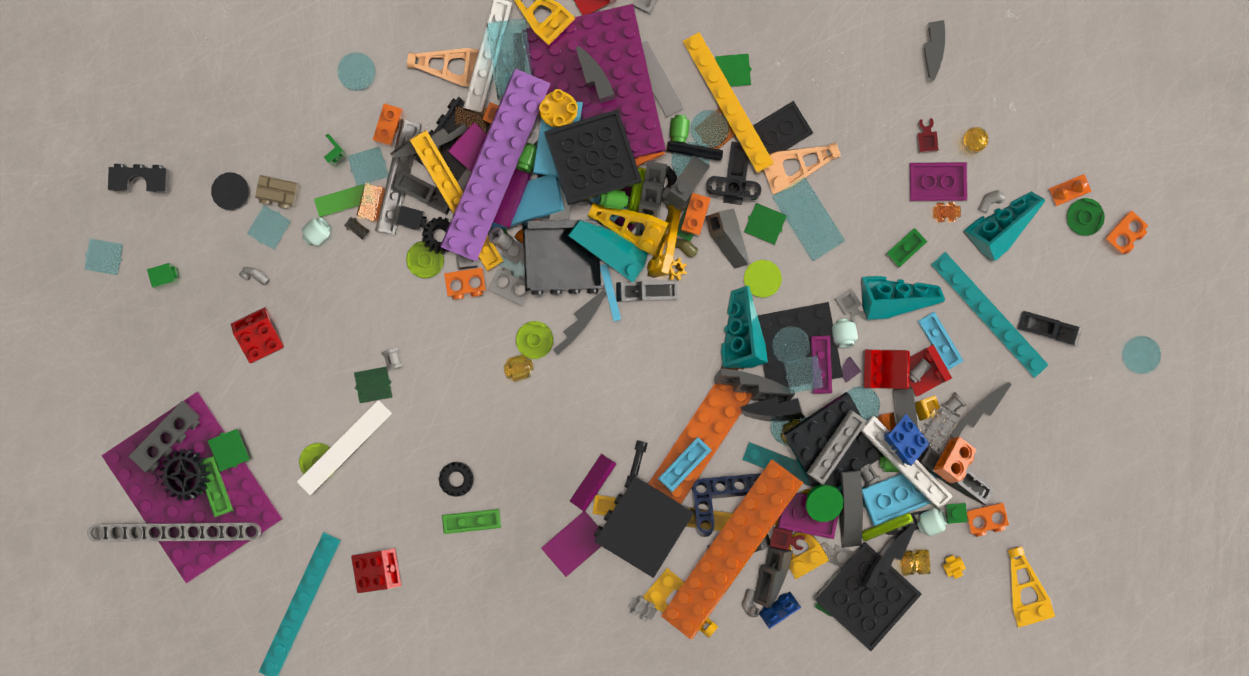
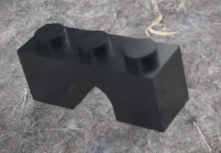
[108,164,169,193]

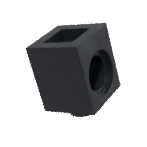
[396,205,427,231]

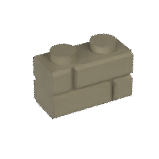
[255,175,299,209]

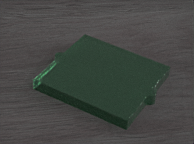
[354,366,393,404]

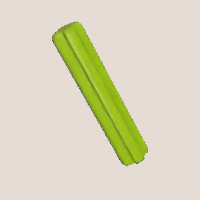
[627,167,646,223]
[862,513,913,541]

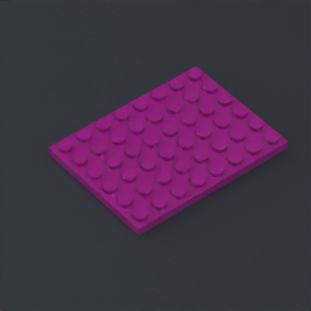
[521,4,666,158]
[101,392,283,583]

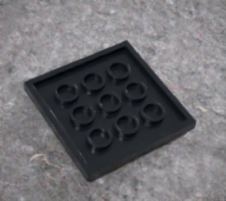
[544,109,642,205]
[757,302,843,388]
[783,392,883,488]
[814,542,922,651]

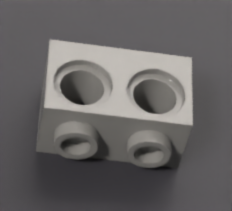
[488,267,530,306]

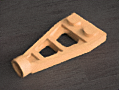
[407,48,479,87]
[764,142,840,194]

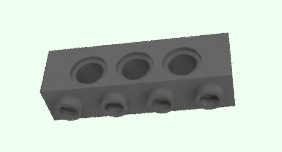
[129,401,201,473]

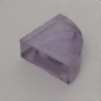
[842,356,861,383]

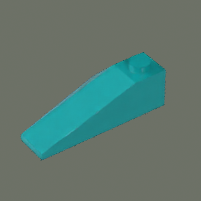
[964,191,1045,261]
[568,220,648,283]
[861,276,945,320]
[721,286,768,368]

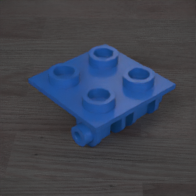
[883,414,930,466]
[759,592,801,629]

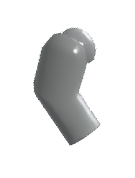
[978,190,1005,213]
[239,266,268,285]
[742,589,759,617]

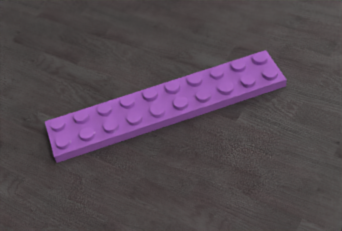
[440,68,551,261]

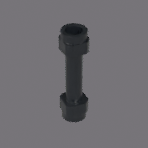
[626,440,648,481]

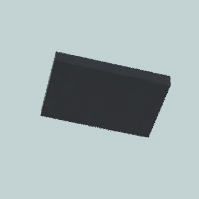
[753,101,813,154]

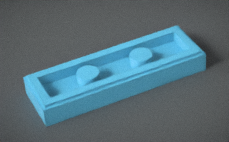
[600,264,621,322]
[917,312,964,370]
[658,437,712,492]

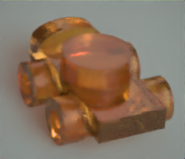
[933,202,961,222]

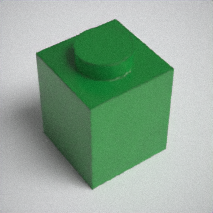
[147,263,178,288]
[944,502,967,524]

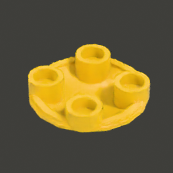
[539,89,578,128]

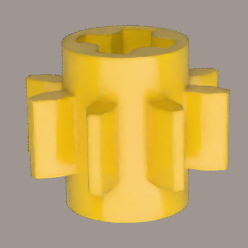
[667,258,687,280]
[942,555,966,579]

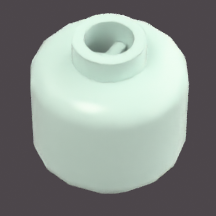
[302,218,330,246]
[831,318,858,348]
[917,508,948,536]

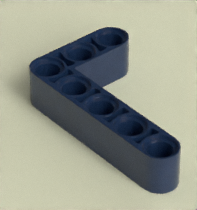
[692,473,762,537]

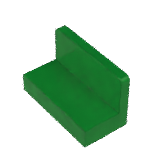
[324,134,346,166]

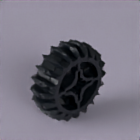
[159,449,212,501]

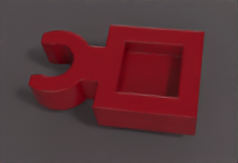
[917,118,939,153]
[770,527,805,550]

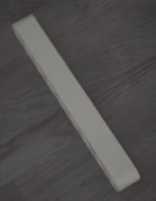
[87,522,261,542]

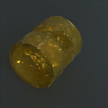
[961,127,989,154]
[901,549,930,576]

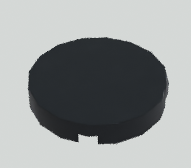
[211,172,250,210]

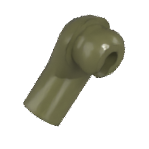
[675,238,698,257]

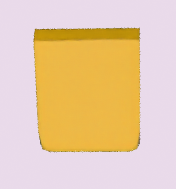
[915,395,942,421]

